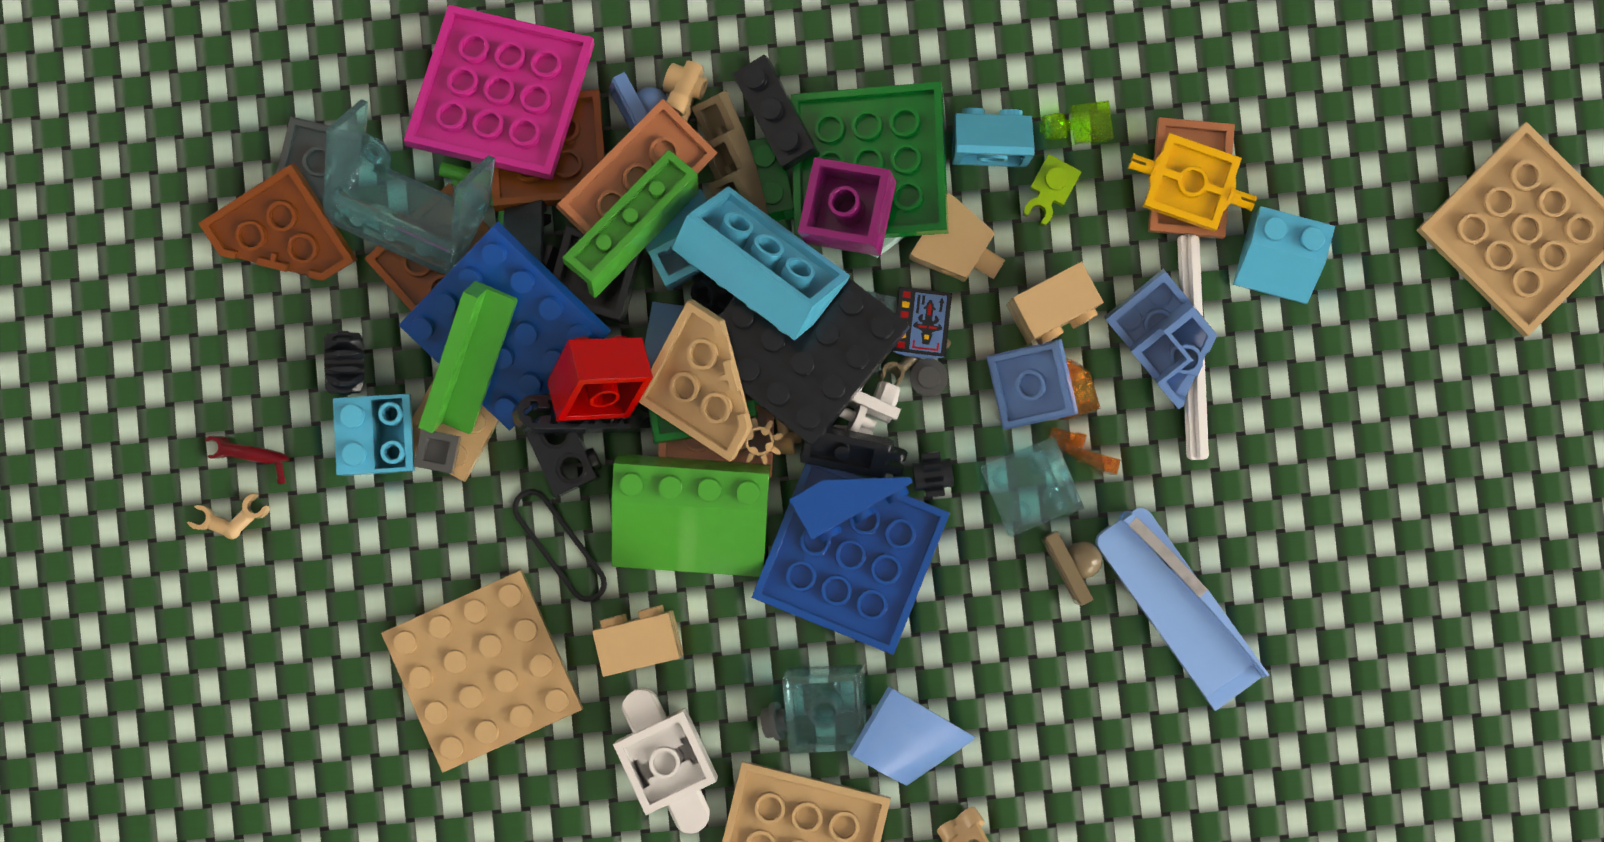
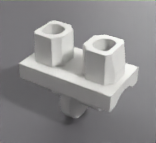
[839,381,901,432]

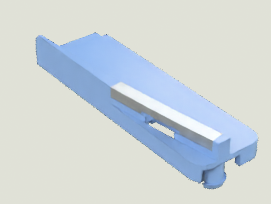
[1095,507,1269,711]

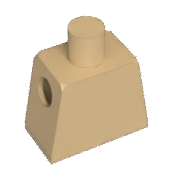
[909,193,1005,282]

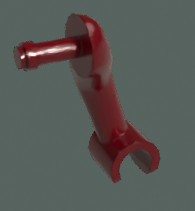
[205,436,290,485]

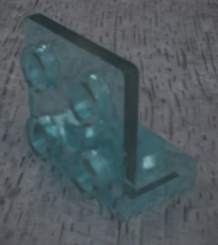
[981,437,1084,536]

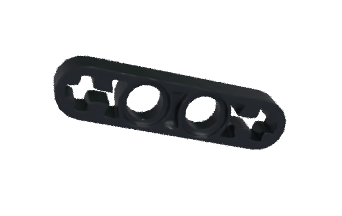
[512,395,651,433]

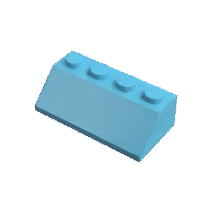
[672,186,850,340]

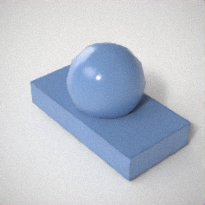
[608,72,667,131]

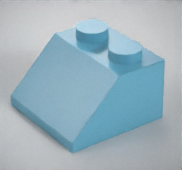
[952,108,1035,167]
[1233,206,1335,304]

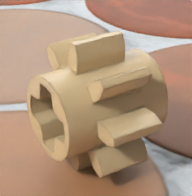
[740,418,783,465]

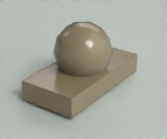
[1042,531,1103,606]

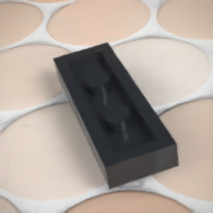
[733,54,818,171]

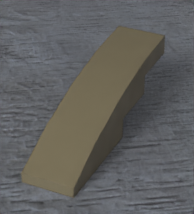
[691,90,768,215]

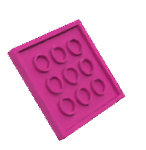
[403,5,595,180]

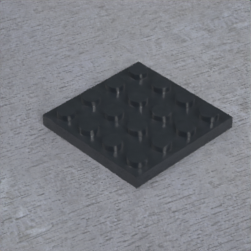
[720,278,910,447]

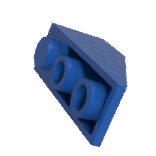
[789,477,913,543]

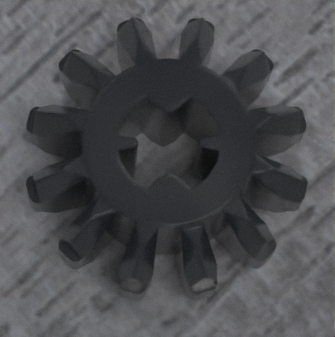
[324,331,364,395]

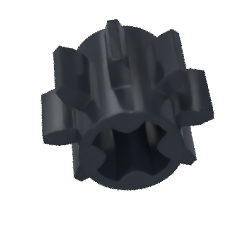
[690,272,734,315]
[912,451,954,498]

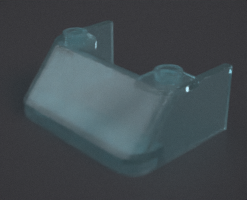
[323,99,495,274]

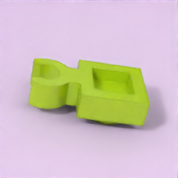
[1023,154,1082,227]

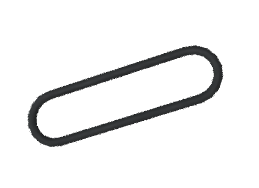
[513,489,607,602]

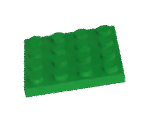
[791,81,949,242]

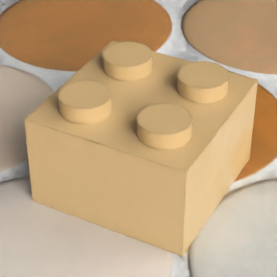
[1006,261,1104,345]
[592,605,684,677]

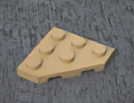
[639,299,753,462]

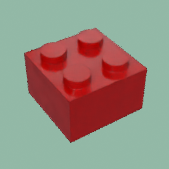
[547,336,653,421]

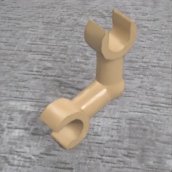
[187,493,270,539]

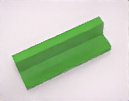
[562,150,699,298]
[418,280,518,434]

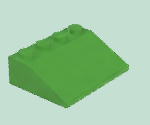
[612,454,771,577]

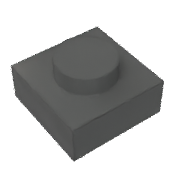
[414,429,461,474]

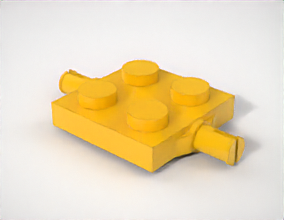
[1128,133,1257,232]

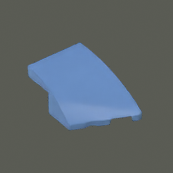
[1104,268,1217,409]
[849,686,975,786]

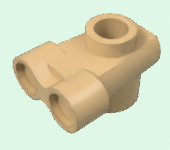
[663,61,708,122]
[937,807,989,842]

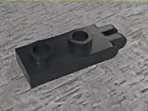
[800,426,908,478]

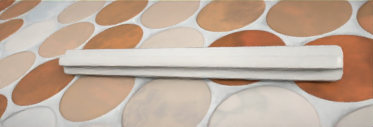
[1177,234,1209,460]

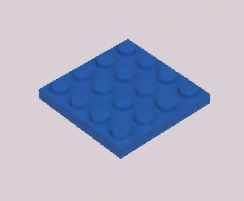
[398,221,611,431]
[751,463,950,655]

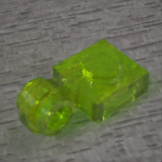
[1039,101,1114,145]

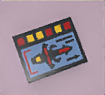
[892,287,952,359]

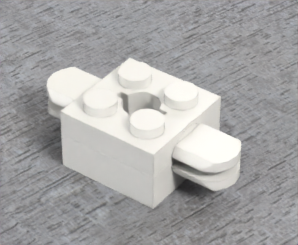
[613,688,718,834]

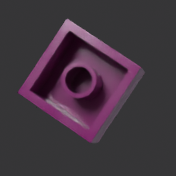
[798,157,897,256]

